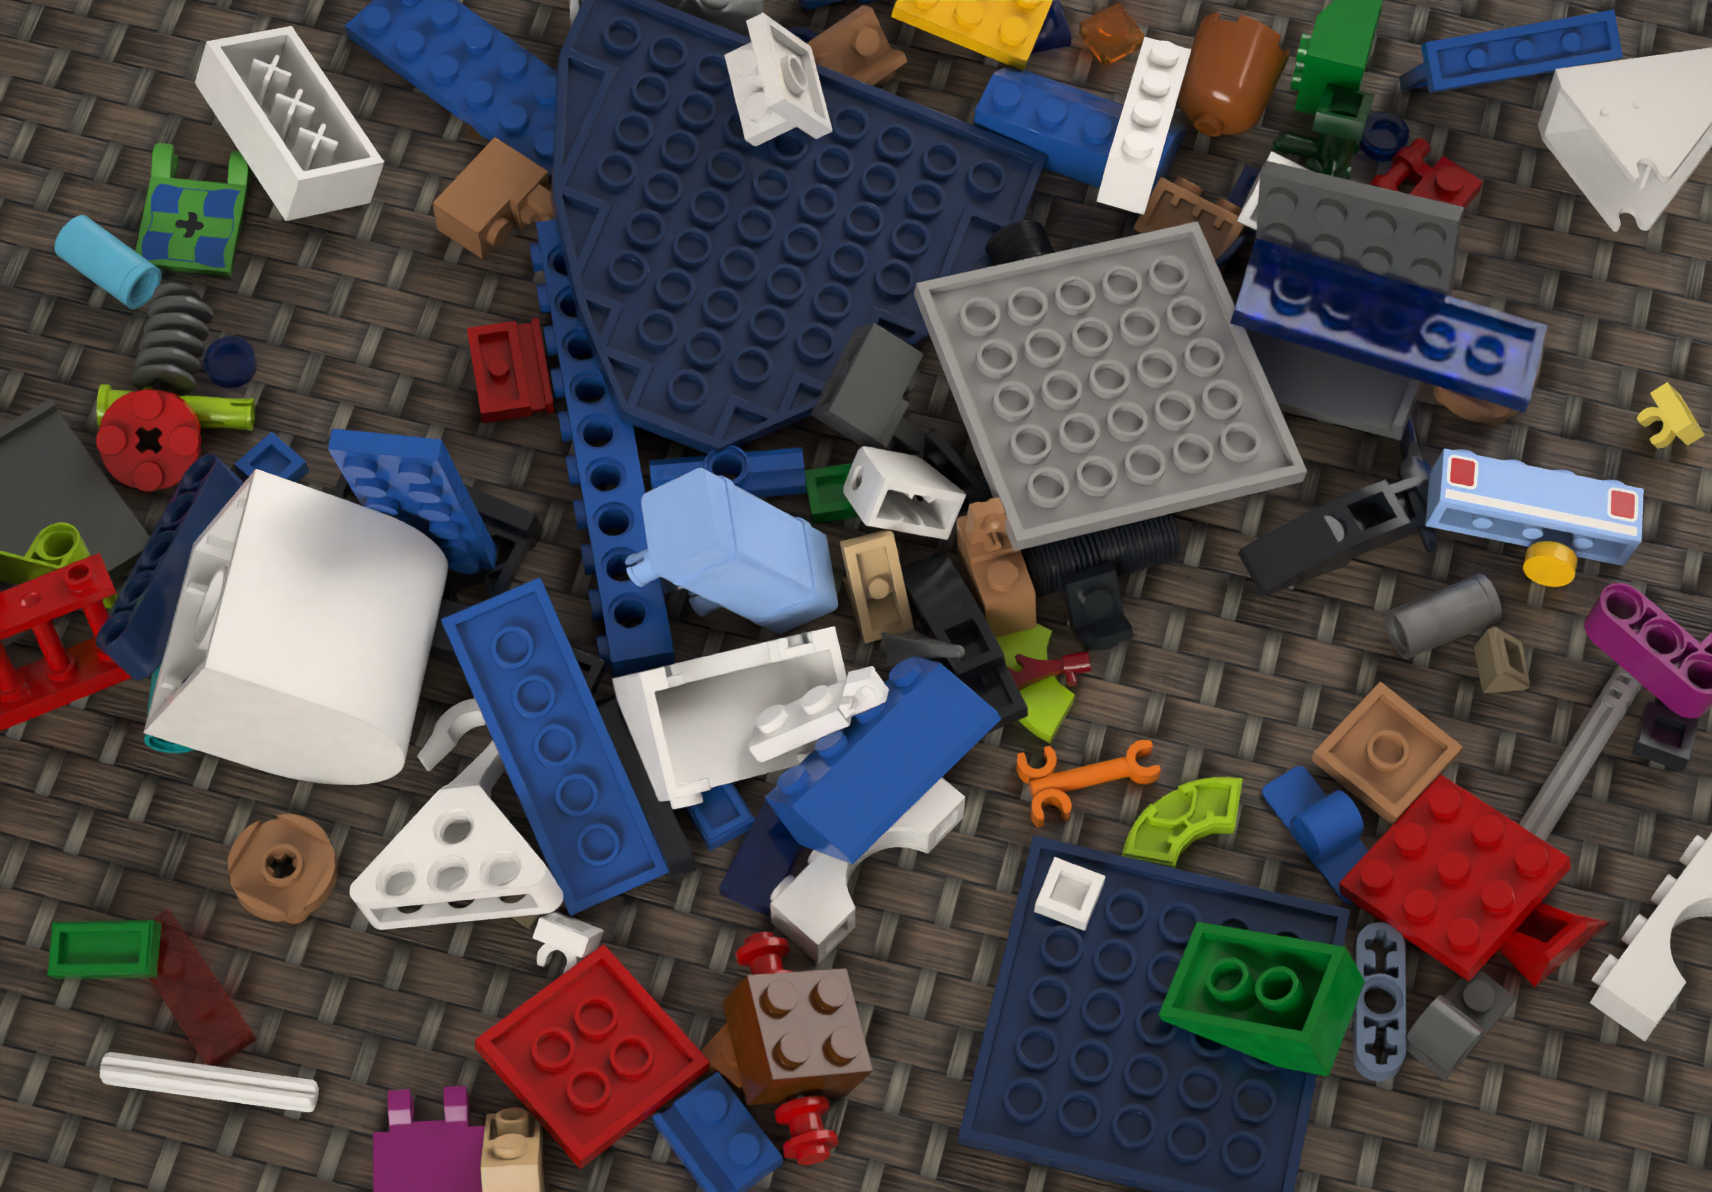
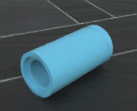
[54,215,162,309]

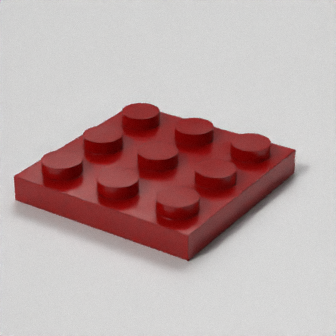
[1339,774,1571,981]
[475,944,710,1169]

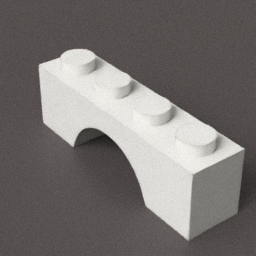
[1096,37,1191,215]
[770,778,965,964]
[1590,833,1712,1041]

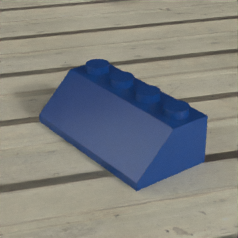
[974,65,1187,197]
[764,656,1002,865]

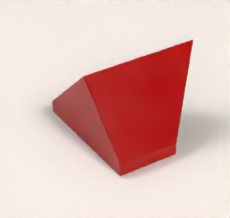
[1498,902,1610,987]

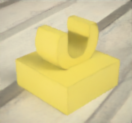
[1637,382,1705,449]

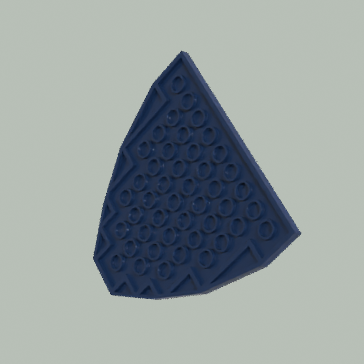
[551,0,1047,454]

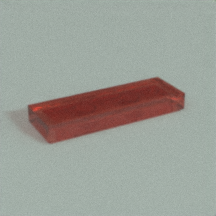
[148,908,256,1066]

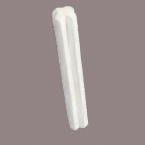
[100,1052,319,1113]

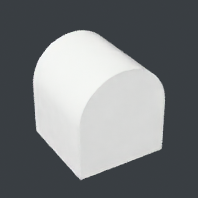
[143,469,448,785]

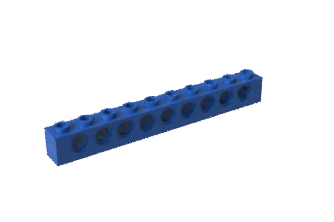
[529,219,675,678]

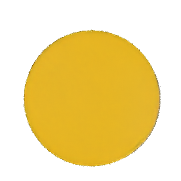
[1523,541,1578,587]

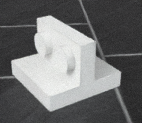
[724,13,832,146]

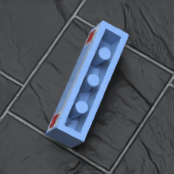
[1425,448,1644,566]

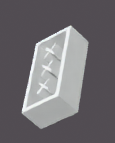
[195,26,384,221]

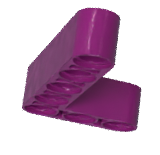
[1584,582,1712,718]

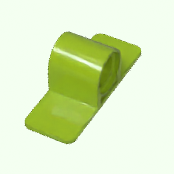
[0,522,118,609]

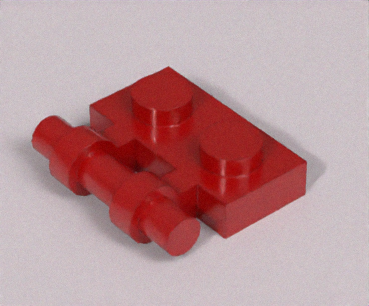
[1368,138,1483,211]

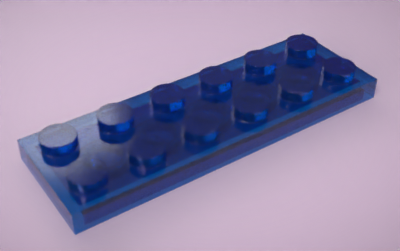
[1230,238,1547,413]

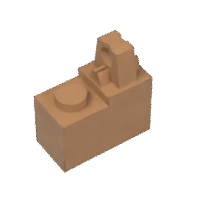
[432,137,555,259]
[956,497,1036,638]

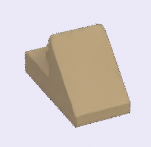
[840,529,914,644]

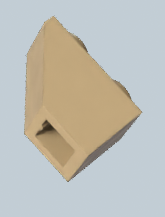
[480,1107,545,1192]

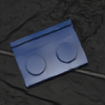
[652,1072,783,1192]

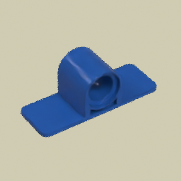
[1262,766,1368,905]

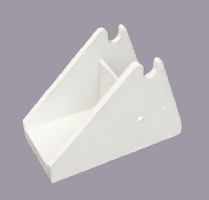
[1538,48,1712,232]

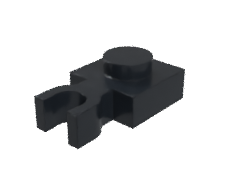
[1632,696,1699,772]

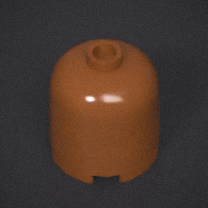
[1177,13,1290,137]

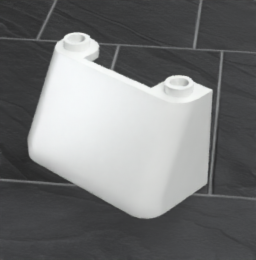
[612,626,847,809]

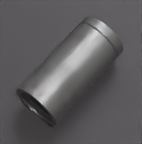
[1384,574,1502,659]

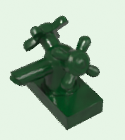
[1272,83,1375,180]

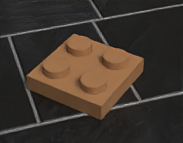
[1311,681,1463,825]

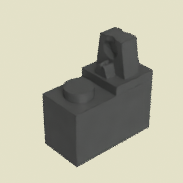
[810,323,926,455]

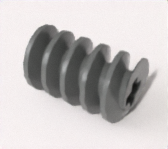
[130,283,214,394]

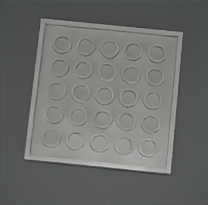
[914,221,1307,551]

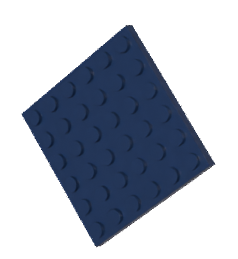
[958,835,1350,1192]

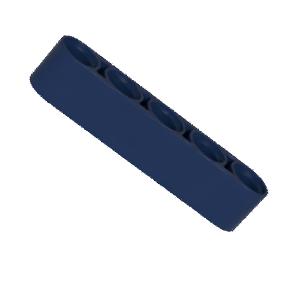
[96,453,244,680]

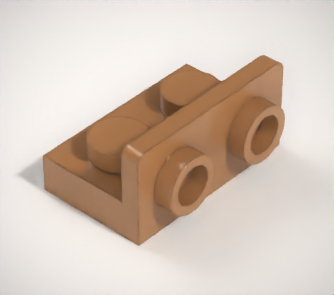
[806,5,908,86]
[1133,176,1252,274]

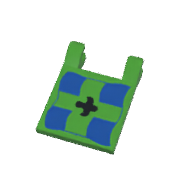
[135,143,254,277]

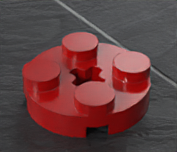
[96,389,202,492]

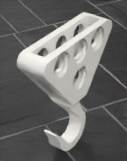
[350,698,563,930]

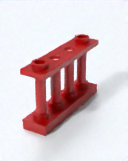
[0,552,132,731]

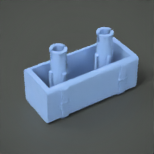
[625,468,838,634]

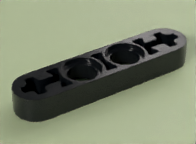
[595,693,696,881]

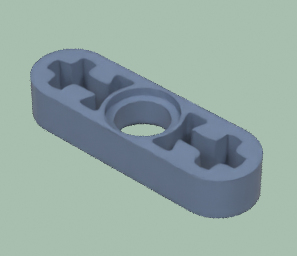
[1353,922,1406,1081]

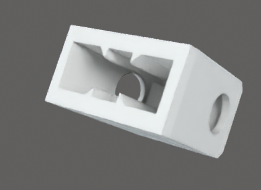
[843,446,966,540]

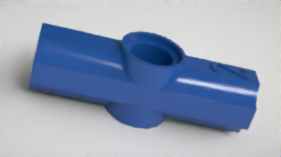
[649,445,806,498]

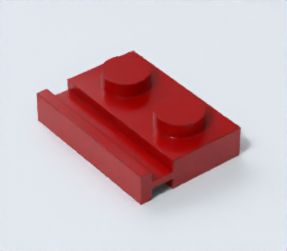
[467,318,554,424]

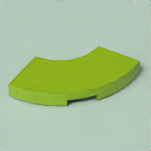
[996,623,1075,744]
[1122,777,1243,868]

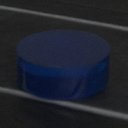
[1359,112,1409,162]
[204,336,257,388]

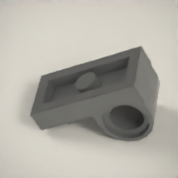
[1406,969,1516,1082]

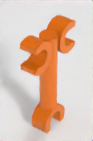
[1016,740,1161,828]

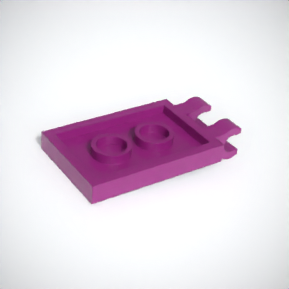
[373,1085,485,1192]

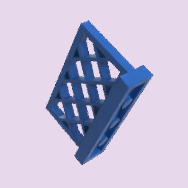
[1399,10,1623,94]

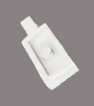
[748,666,889,762]

